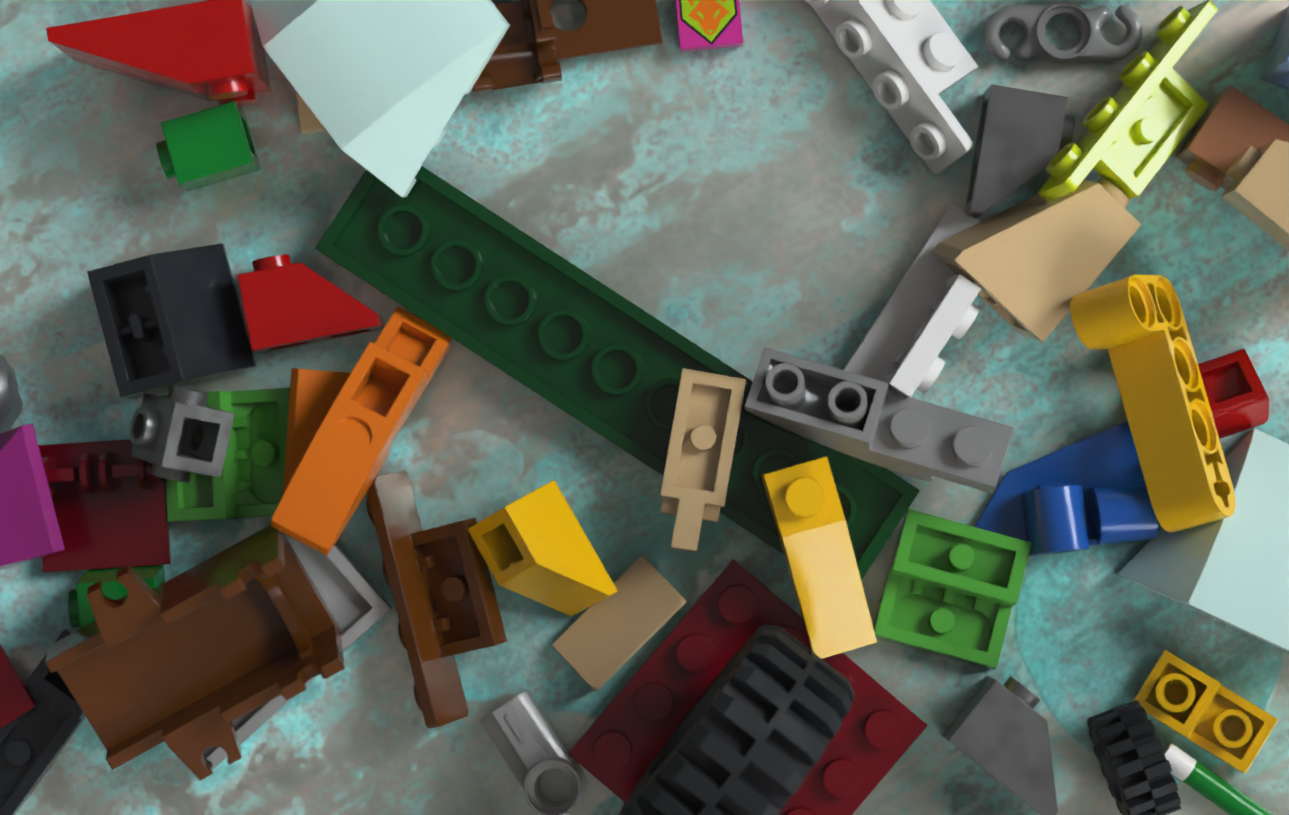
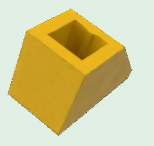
[467,480,618,616]

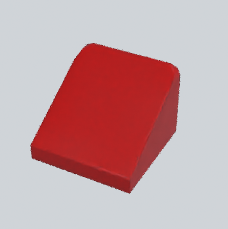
[1198,348,1269,439]

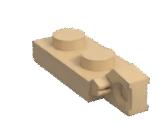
[660,368,746,552]

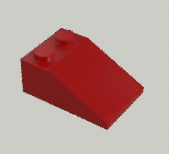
[46,0,271,107]

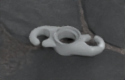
[983,2,1142,64]

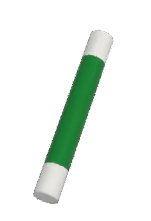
[1163,742,1274,815]

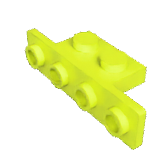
[1038,0,1218,202]

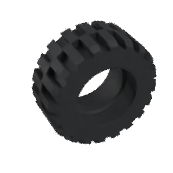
[619,625,855,815]

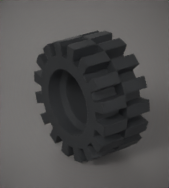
[1087,700,1181,815]

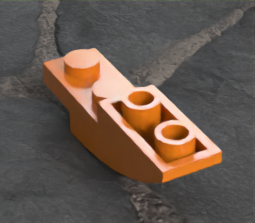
[270,307,453,556]

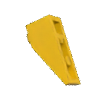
[761,456,877,659]

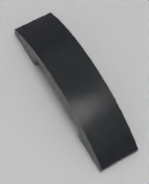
[0,629,86,815]

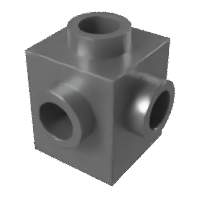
[130,385,235,483]

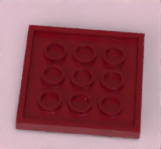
[568,559,928,815]

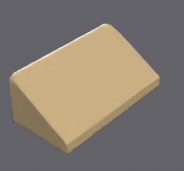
[552,555,687,692]

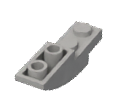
[745,347,1014,494]

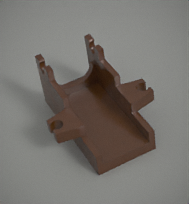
[45,525,345,780]

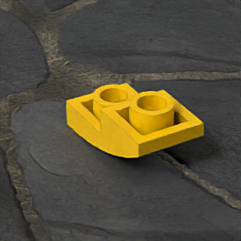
[1133,650,1279,775]

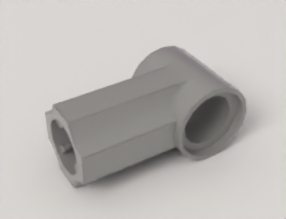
[480,690,586,815]

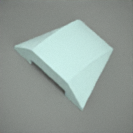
[249,0,510,198]
[1116,428,1289,654]

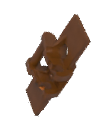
[471,0,663,95]

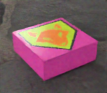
[675,0,743,52]

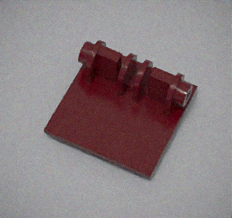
[38,439,171,572]

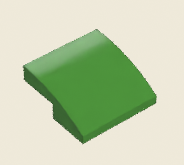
[162,388,290,522]
[873,509,1031,670]

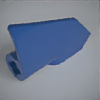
[974,420,1159,556]

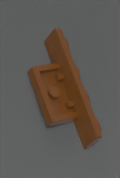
[366,470,507,729]

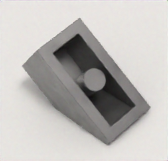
[964,84,1075,218]
[941,676,1058,815]

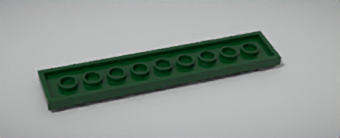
[315,166,920,581]

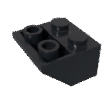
[87,243,257,400]

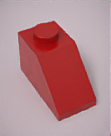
[237,254,384,353]

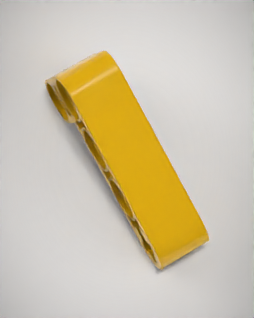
[1070,274,1236,533]

